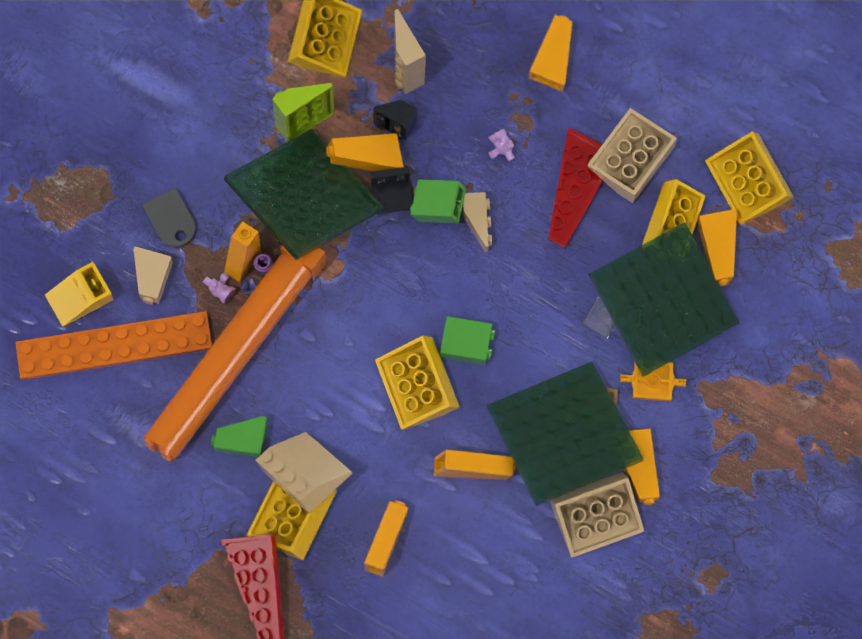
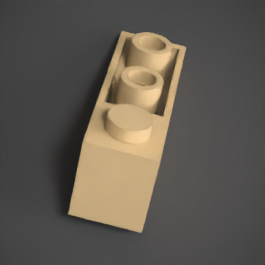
[463,192,492,252]

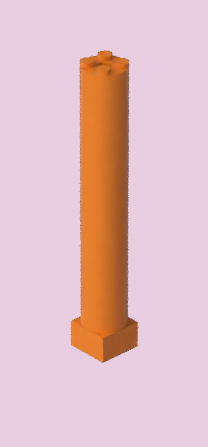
[143,231,326,463]

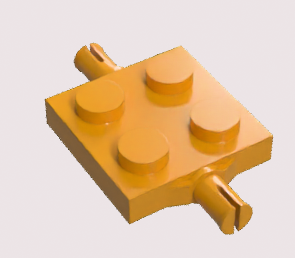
[620,360,686,402]

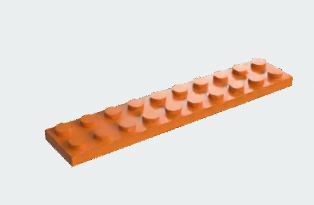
[15,311,212,381]

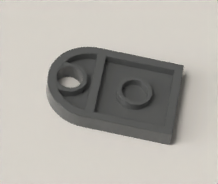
[142,188,196,248]

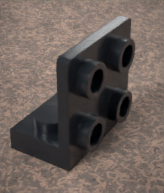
[371,166,413,214]

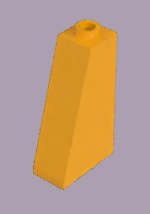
[529,15,572,92]
[326,133,404,171]
[697,209,737,286]
[224,221,262,283]
[610,429,660,505]
[434,450,515,480]
[364,500,408,577]

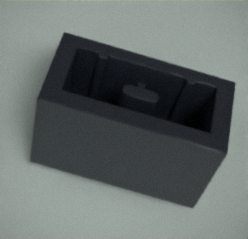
[373,100,417,140]

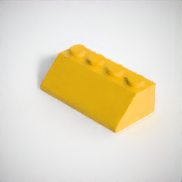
[640,179,705,264]

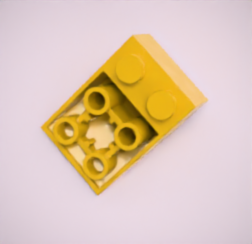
[45,262,114,327]

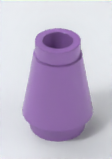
[254,254,273,275]

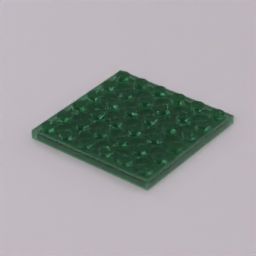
[224,129,384,260]
[588,222,739,376]
[487,362,643,506]

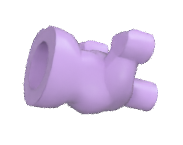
[488,129,515,161]
[203,272,236,304]

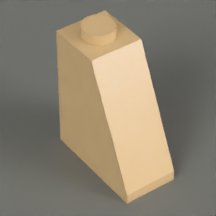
[134,246,173,305]

